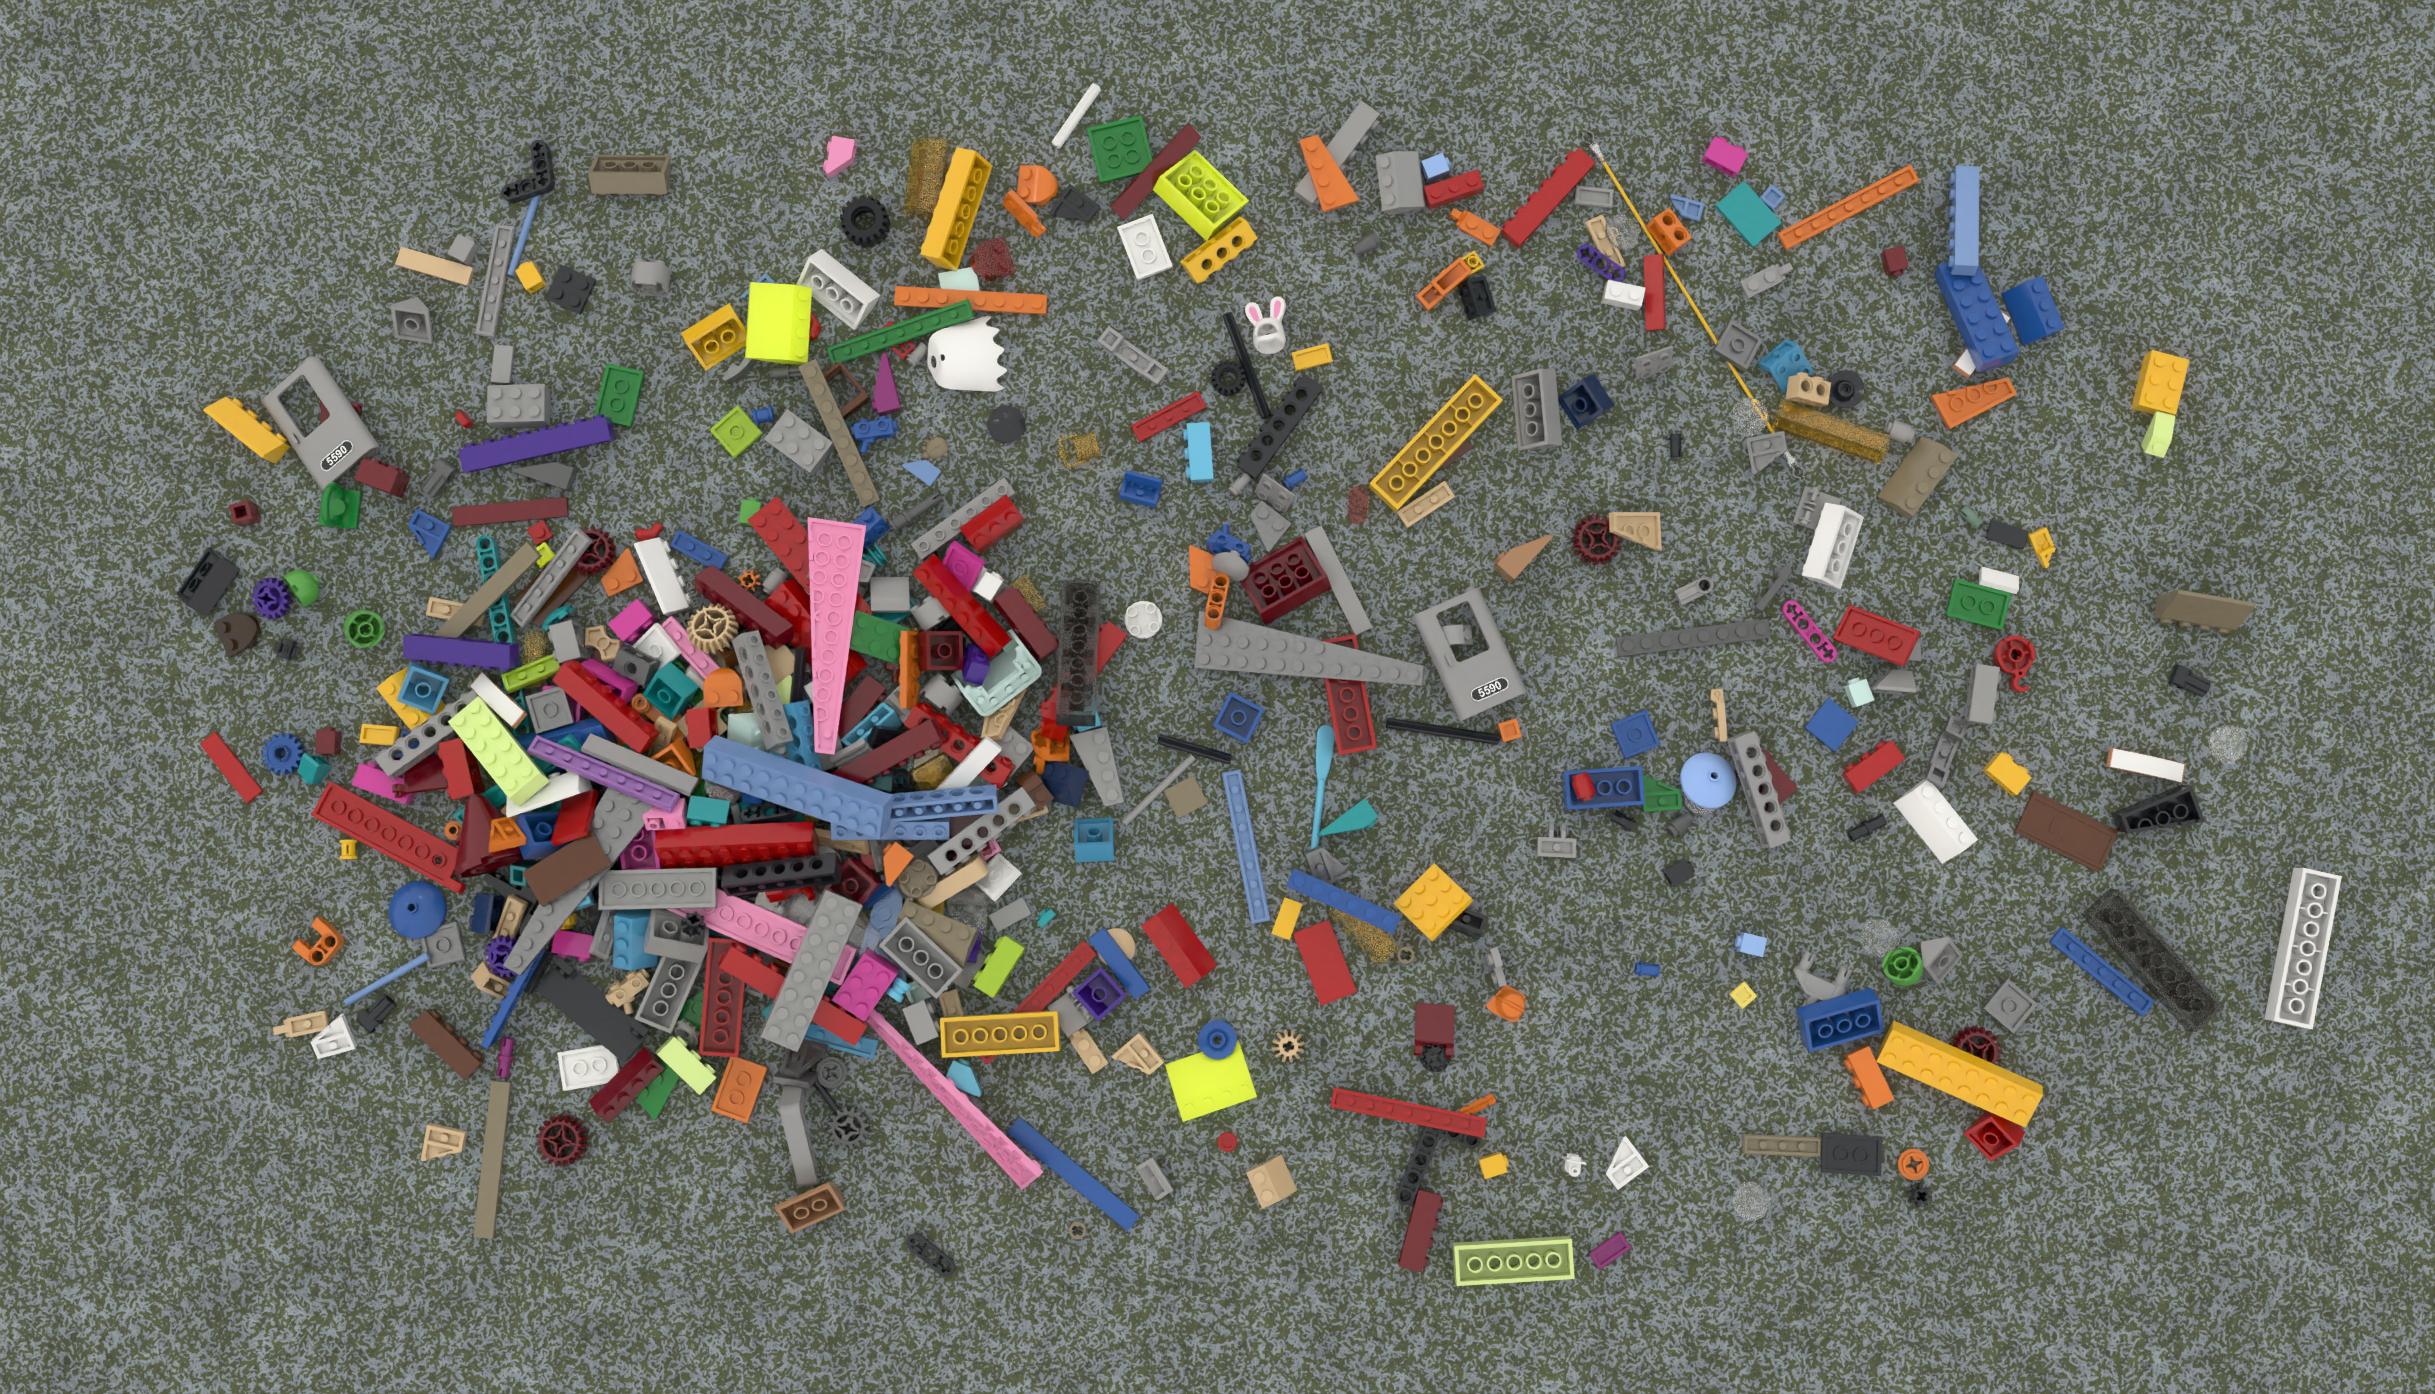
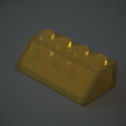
[903,137,949,218]

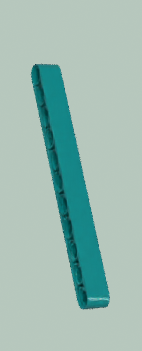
[476,535,534,736]

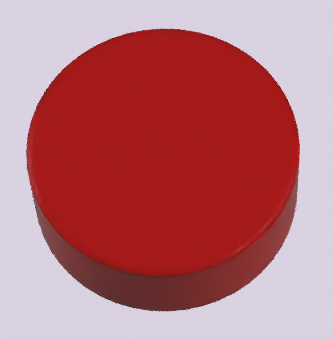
[455,410,474,429]
[1218,1132,1237,1152]

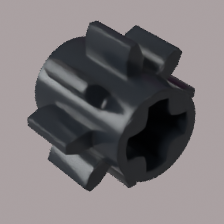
[273,638,300,660]
[681,911,706,937]
[1906,1182,1932,1208]

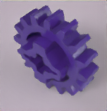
[251,578,293,619]
[484,935,517,978]

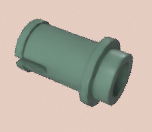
[1958,505,1984,529]

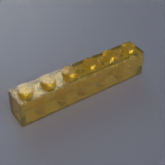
[1771,399,1890,464]

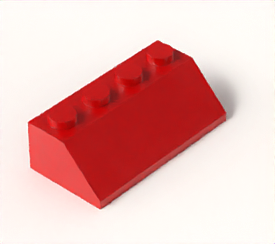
[1141,903,1218,989]

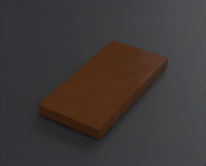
[512,566,593,628]
[522,831,612,907]

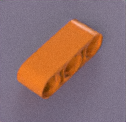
[1204,573,1229,630]

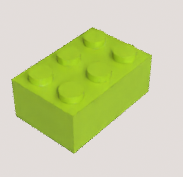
[973,935,1027,998]

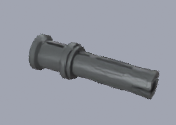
[888,491,943,533]

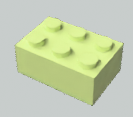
[655,1036,716,1095]

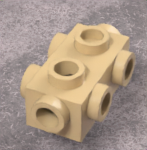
[605,968,650,1014]

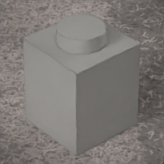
[447,234,480,266]

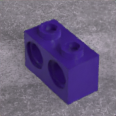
[962,643,990,686]

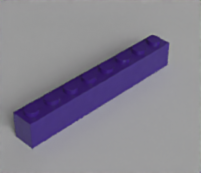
[458,414,616,473]

